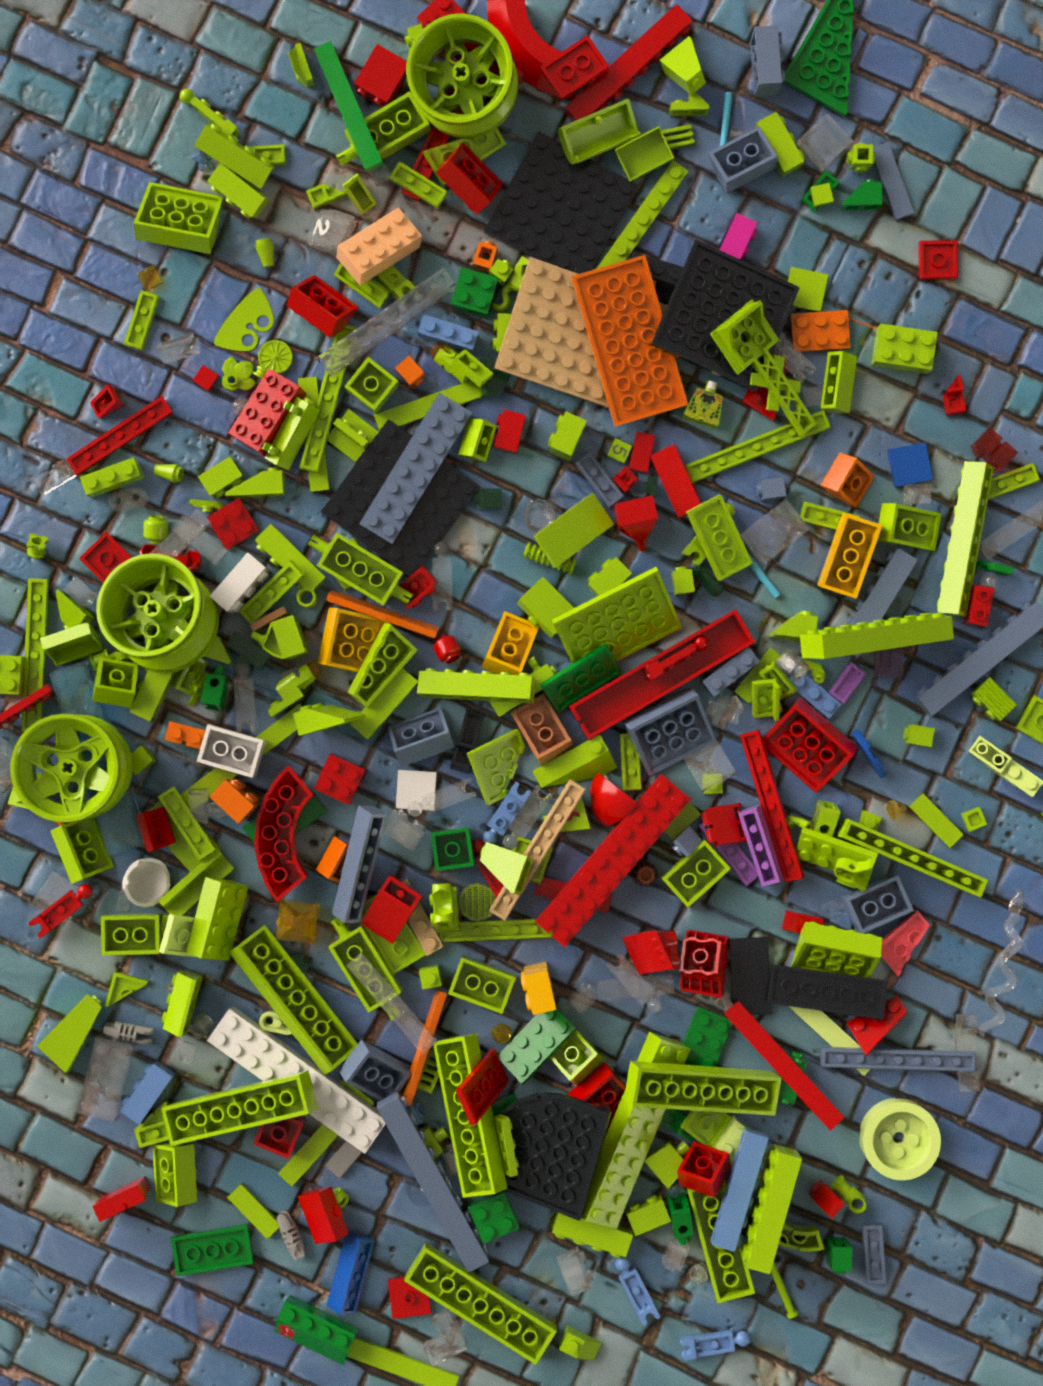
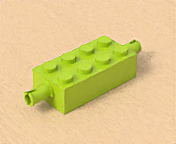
[336,91,435,166]
[308,532,414,606]
[328,918,403,1021]

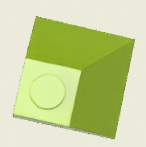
[55,589,95,629]

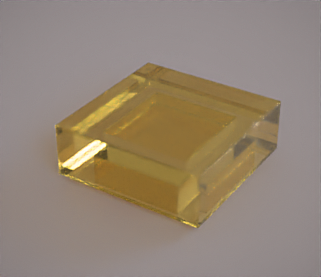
[137,265,163,292]

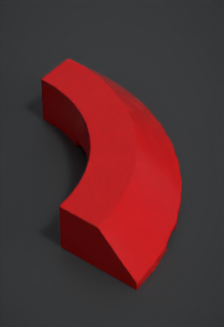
[487,0,576,101]
[254,765,316,902]

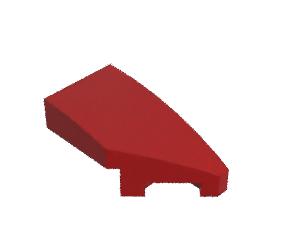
[943,375,966,416]

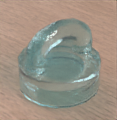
[667,1178,687,1198]

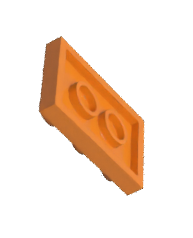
[790,310,851,353]

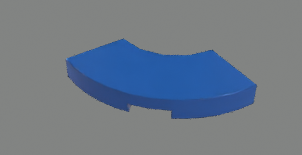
[852,730,887,778]

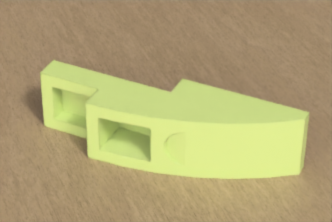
[968,736,1043,798]

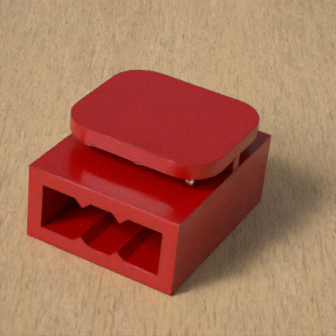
[354,44,407,108]

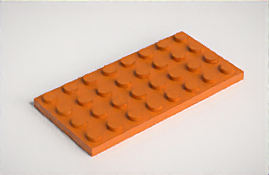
[571,255,688,427]

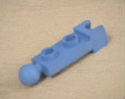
[482,781,532,844]
[615,1256,660,1326]
[679,1330,751,1360]

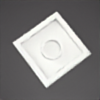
[396,770,437,811]

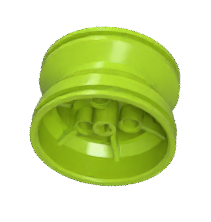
[406,14,518,138]
[96,554,219,673]
[10,714,133,822]

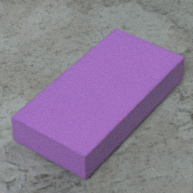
[828,662,866,704]

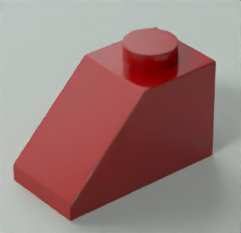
[808,1179,845,1219]

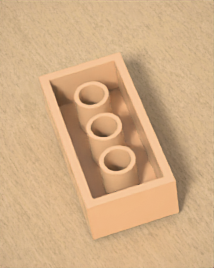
[336,207,422,285]

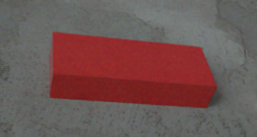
[650,444,703,518]

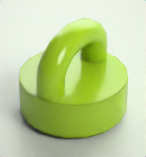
[333,1187,349,1209]

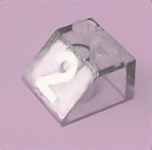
[308,209,356,256]

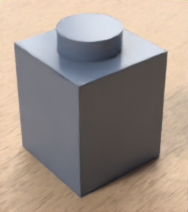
[756,477,786,501]

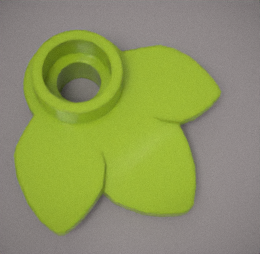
[222,356,256,391]

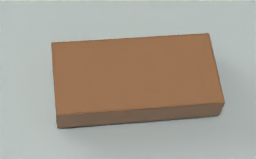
[250,606,290,633]

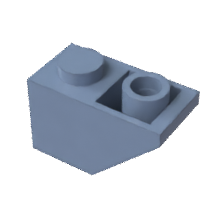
[671,826,702,857]

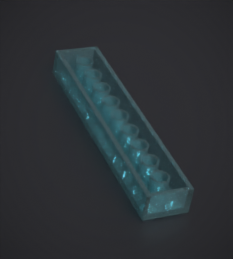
[49,661,144,856]

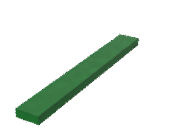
[314,41,384,173]

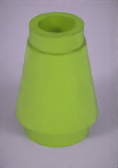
[255,238,274,268]
[154,464,184,483]

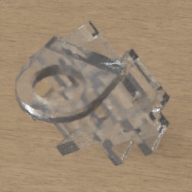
[705,693,745,730]

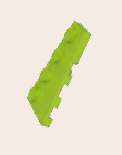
[422,128,506,185]

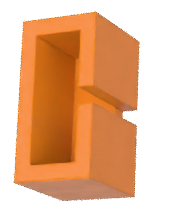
[165,721,206,749]

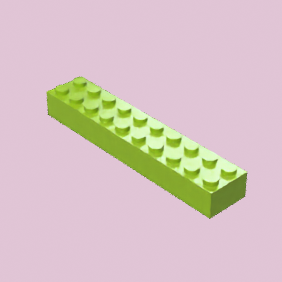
[582,1032,691,1229]

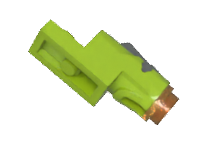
[430,342,494,387]
[267,661,322,717]

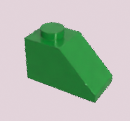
[841,179,882,211]

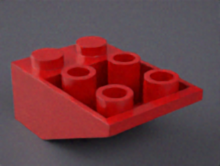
[361,874,424,944]

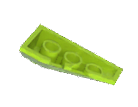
[532,734,617,788]

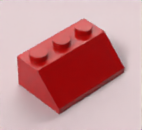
[436,142,503,215]
[286,275,359,338]

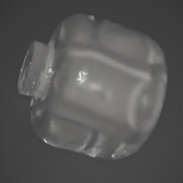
[979,572,1000,592]

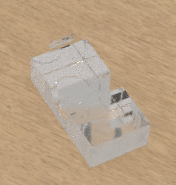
[32,458,76,495]

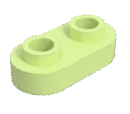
[259,1011,292,1035]

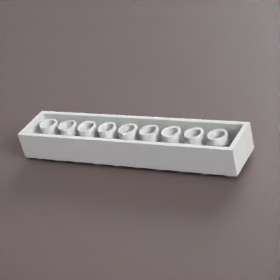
[207,1006,385,1154]

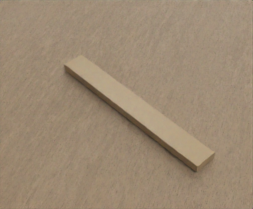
[489,779,586,921]

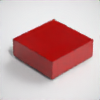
[192,365,220,392]

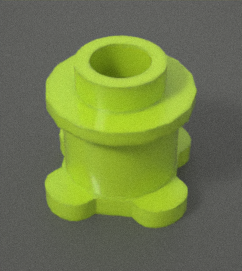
[26,534,48,559]

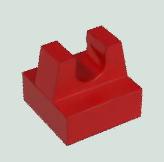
[612,466,639,493]

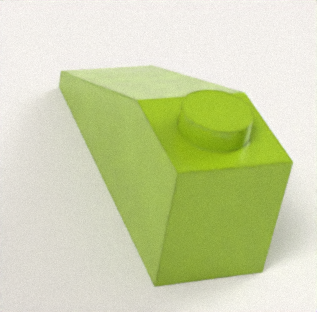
[225,467,285,498]

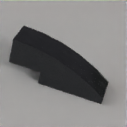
[450,709,485,774]

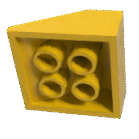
[317,607,389,672]

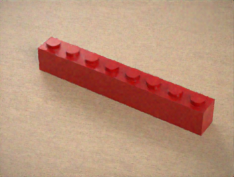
[565,4,692,122]

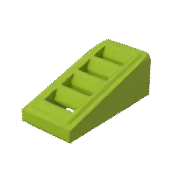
[417,1049,439,1094]

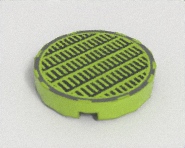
[458,883,496,922]

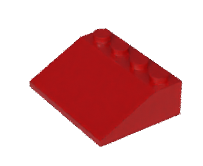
[762,696,857,793]
[567,1062,626,1142]

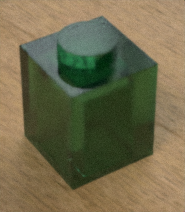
[475,488,502,510]

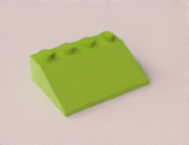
[134,182,224,254]
[790,922,882,978]

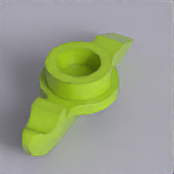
[189,499,224,513]
[188,673,207,706]

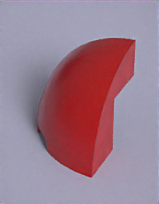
[589,772,637,826]

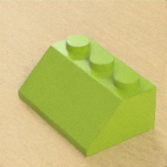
[768,611,818,642]
[50,818,114,884]
[161,970,203,1038]
[152,1142,198,1207]

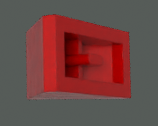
[90,384,125,419]

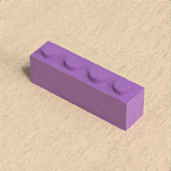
[738,804,783,887]

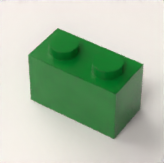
[826,1237,852,1274]

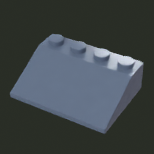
[622,687,717,776]

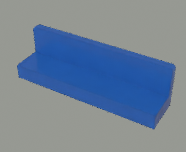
[327,1232,375,1315]

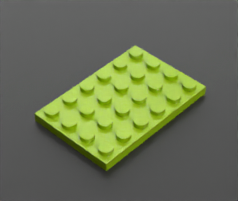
[552,567,682,663]

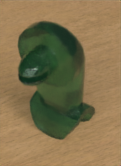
[692,563,724,597]

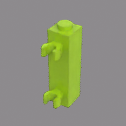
[261,396,321,471]
[489,657,557,717]

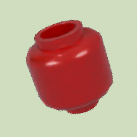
[433,634,461,664]

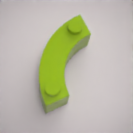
[751,1201,824,1252]

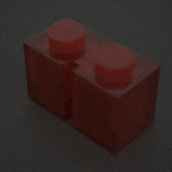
[970,427,1018,472]

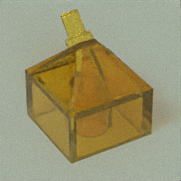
[276,898,321,943]

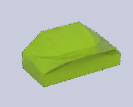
[288,43,315,88]

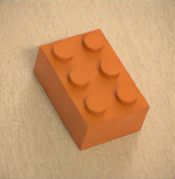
[210,778,262,824]

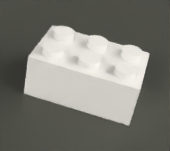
[210,553,270,614]
[197,724,267,778]

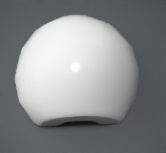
[122,858,171,907]

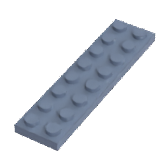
[360,393,472,544]

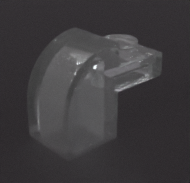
[188,789,228,824]

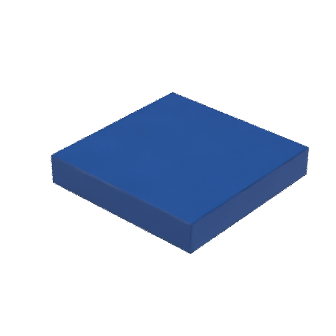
[887,442,933,488]

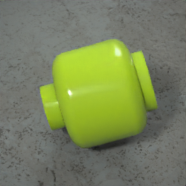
[143,515,168,544]

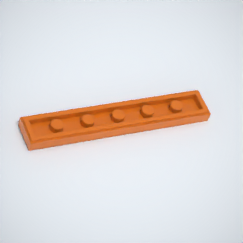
[326,590,440,638]
[401,989,447,1106]

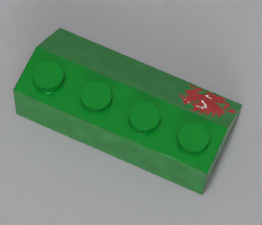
[274,1295,360,1365]

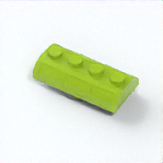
[558,98,639,165]

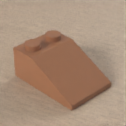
[511,694,574,766]

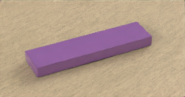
[698,822,759,886]

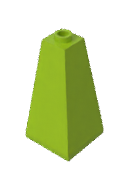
[37,994,102,1074]

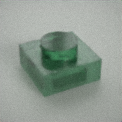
[644,476,657,498]

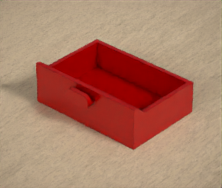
[92,1176,151,1222]
[298,1186,349,1244]

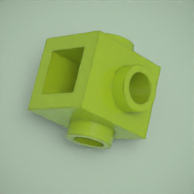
[847,143,875,173]

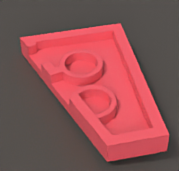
[881,909,930,977]

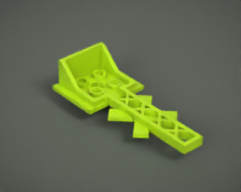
[710,300,816,436]

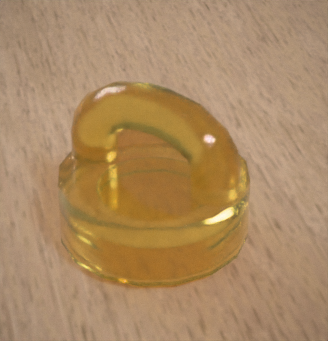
[886,800,906,820]
[490,1023,511,1044]

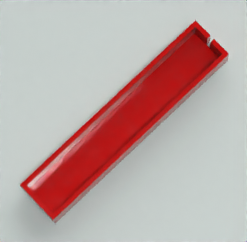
[569,609,755,740]
[535,774,691,947]

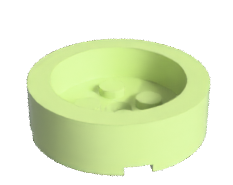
[859,1098,941,1180]

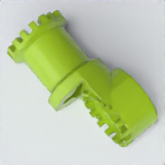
[89,648,129,671]
[830,1175,867,1214]

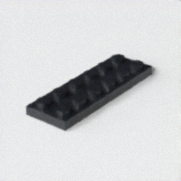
[767,964,888,1020]

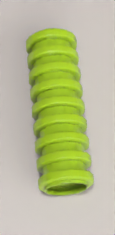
[523,542,577,575]

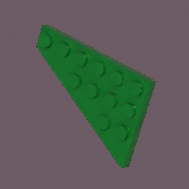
[783,0,854,118]

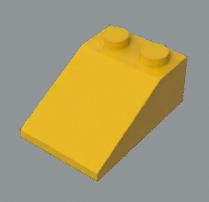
[481,611,539,675]

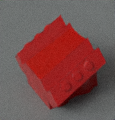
[679,929,729,998]
[622,930,680,975]

